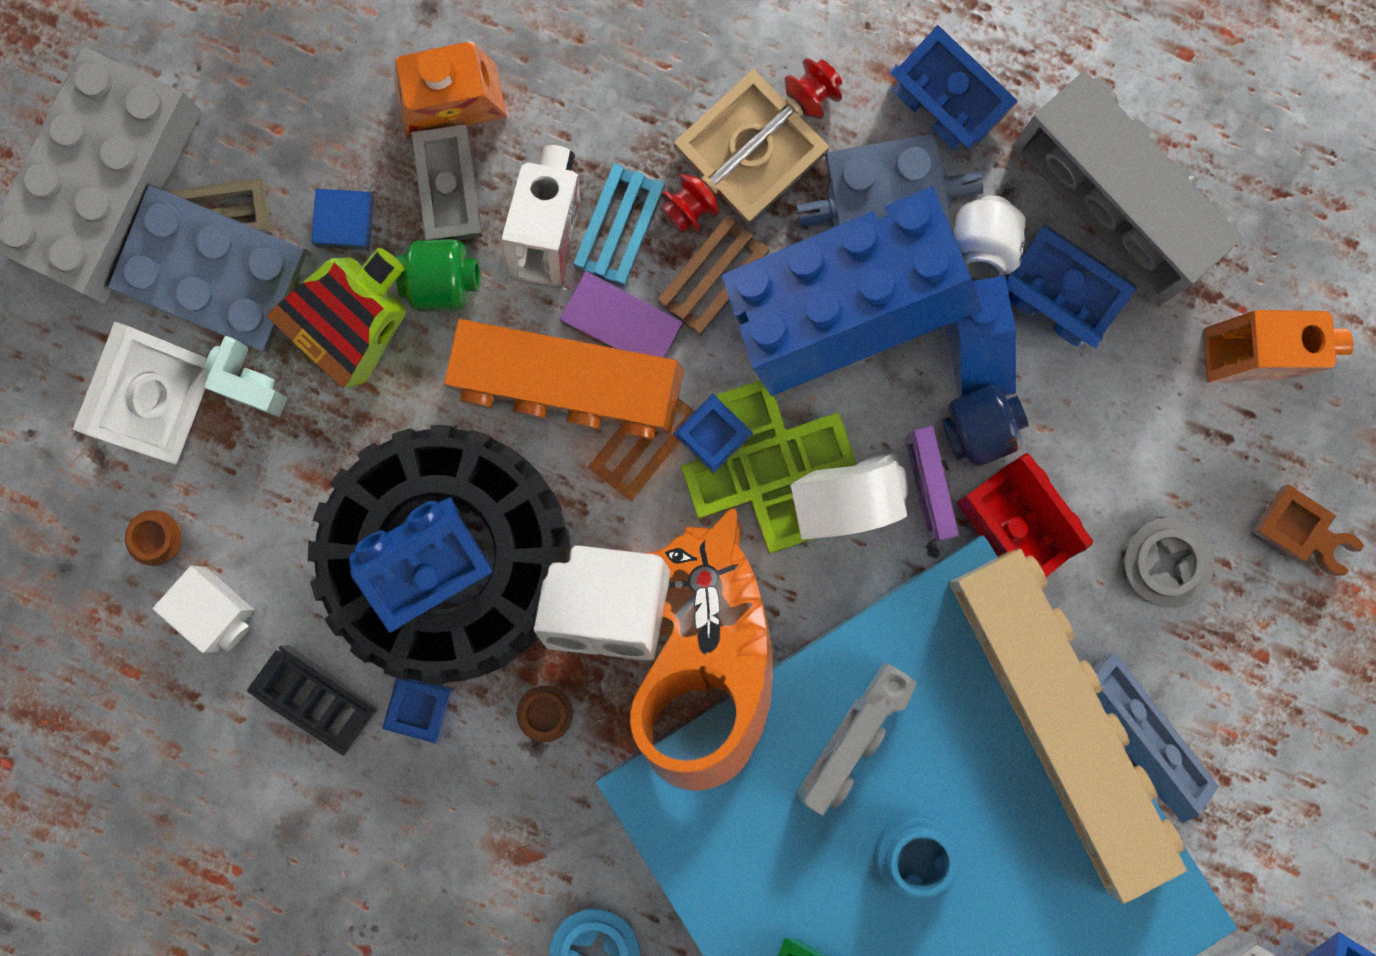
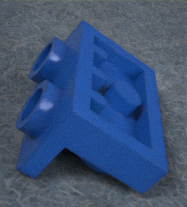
[349,498,492,632]

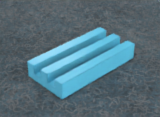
[573,163,665,287]

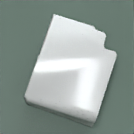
[534,545,671,661]

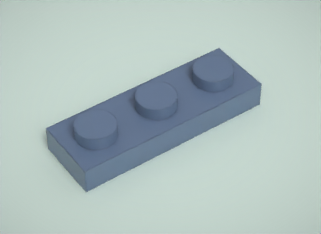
[1092,652,1219,823]

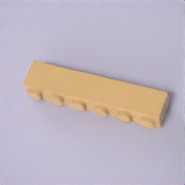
[948,549,1187,904]

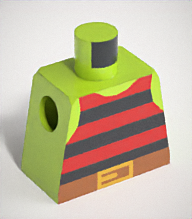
[266,248,406,389]

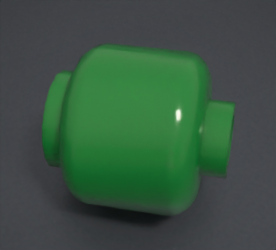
[396,239,481,311]

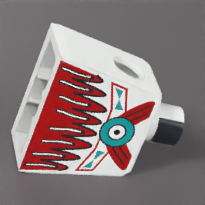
[502,145,580,288]

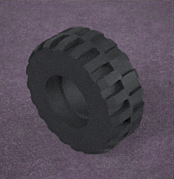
[308,425,571,684]

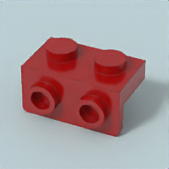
[956,453,1093,578]

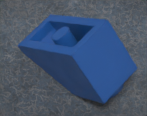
[945,275,1016,397]

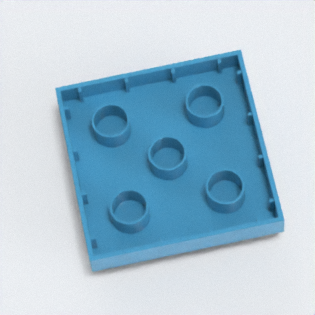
[596,535,1238,956]

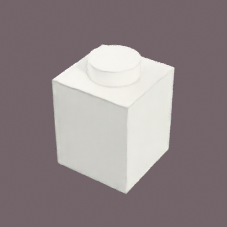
[152,566,255,654]

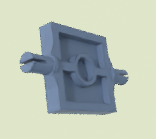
[795,133,983,233]

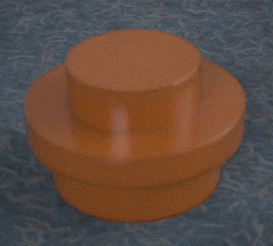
[125,510,183,566]
[516,685,573,742]

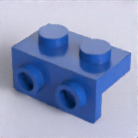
[889,25,1018,151]
[1006,223,1137,349]

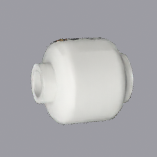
[953,195,1028,281]

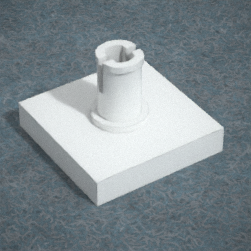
[73,322,207,465]

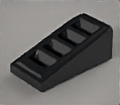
[247,645,378,756]

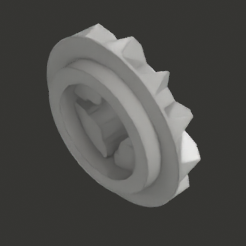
[1122,518,1214,607]

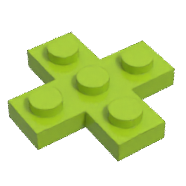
[680,380,857,554]

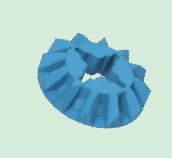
[549,908,640,956]

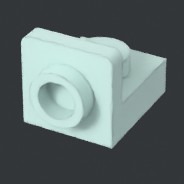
[204,336,288,418]

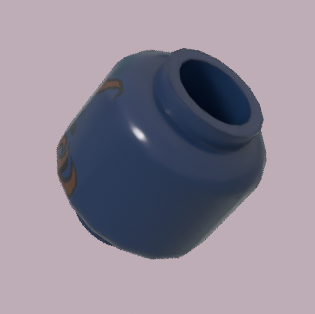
[941,385,1029,466]

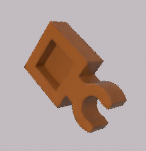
[1252,484,1364,576]

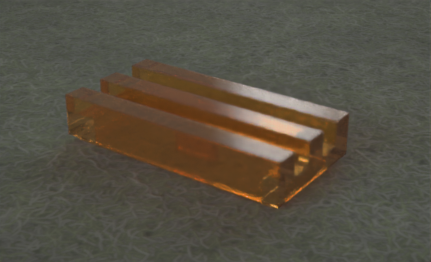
[588,398,695,503]

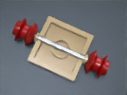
[660,58,842,234]

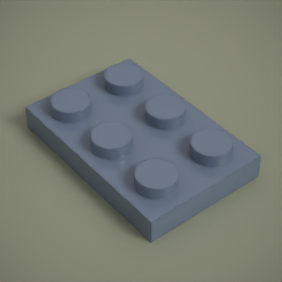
[108,184,308,352]

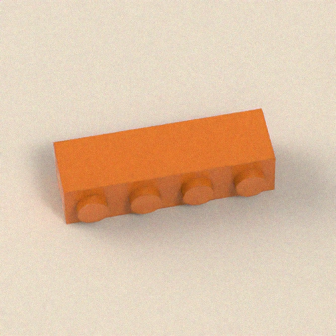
[444,319,684,440]

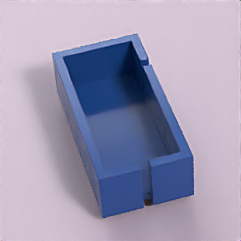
[722,186,983,396]

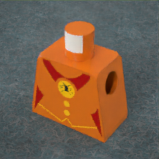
[395,42,507,139]
[1204,310,1354,382]

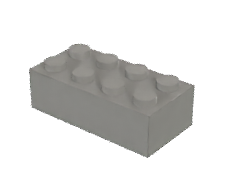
[0,46,202,305]
[1013,69,1244,304]

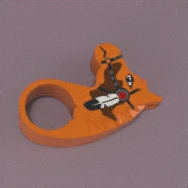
[630,508,773,790]

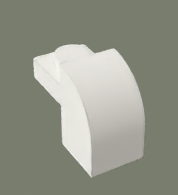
[790,450,909,540]

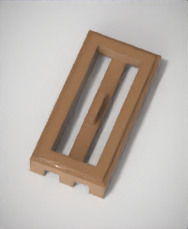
[658,215,770,336]

